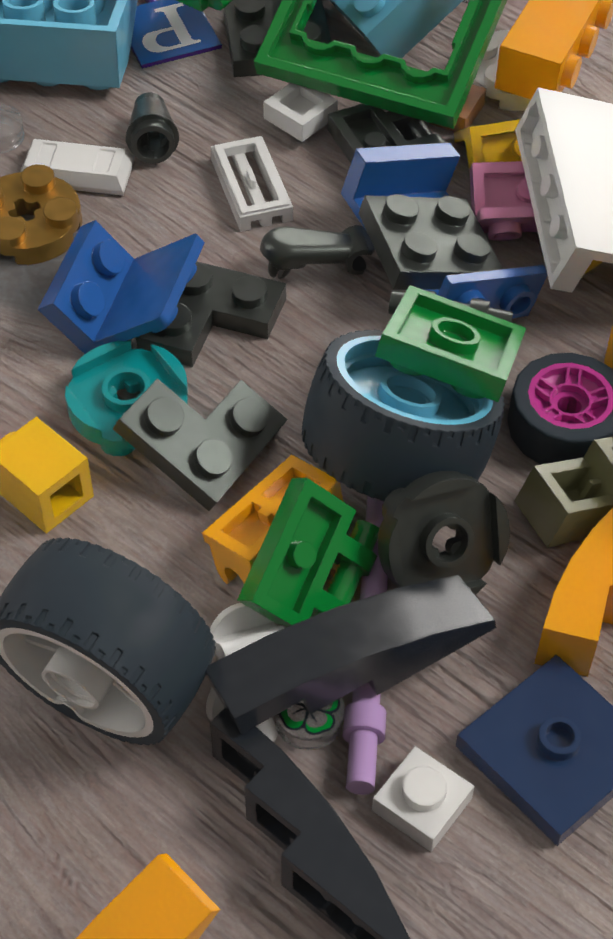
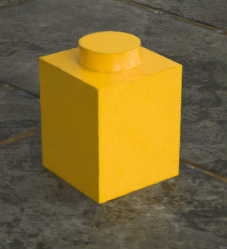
[0,416,94,534]

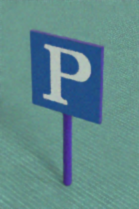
[131,0,222,69]

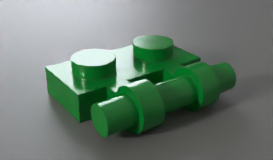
[237,478,380,628]

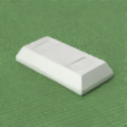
[20,139,135,196]

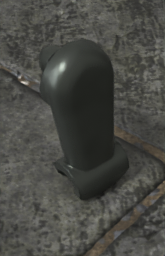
[260,225,375,279]

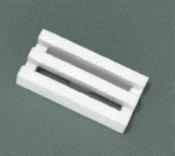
[211,136,293,232]

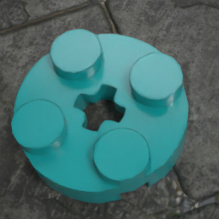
[65,341,188,456]

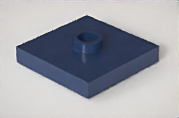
[456,654,613,846]

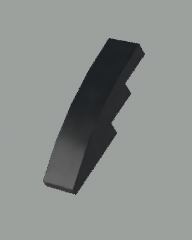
[206,575,497,734]
[210,708,410,939]

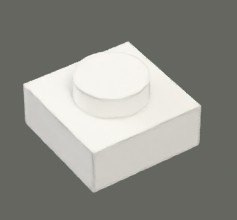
[263,83,338,142]
[372,746,475,852]

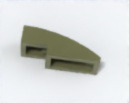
[514,437,613,548]

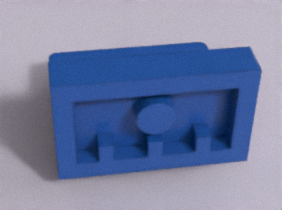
[37,220,205,354]

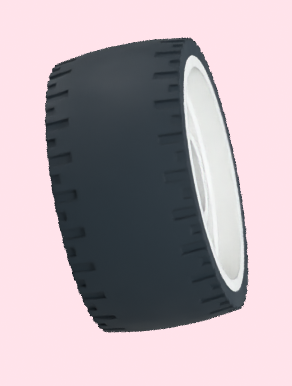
[0,537,216,745]

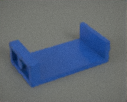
[341,143,548,318]

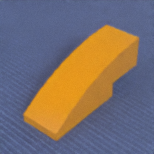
[534,508,613,677]

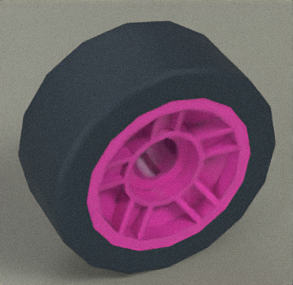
[507,353,613,464]

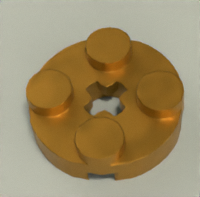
[0,164,83,265]

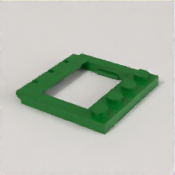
[254,0,507,129]

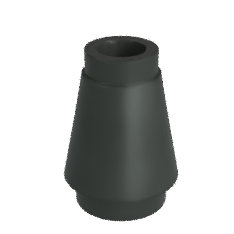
[126,92,179,164]

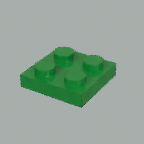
[375,285,526,402]

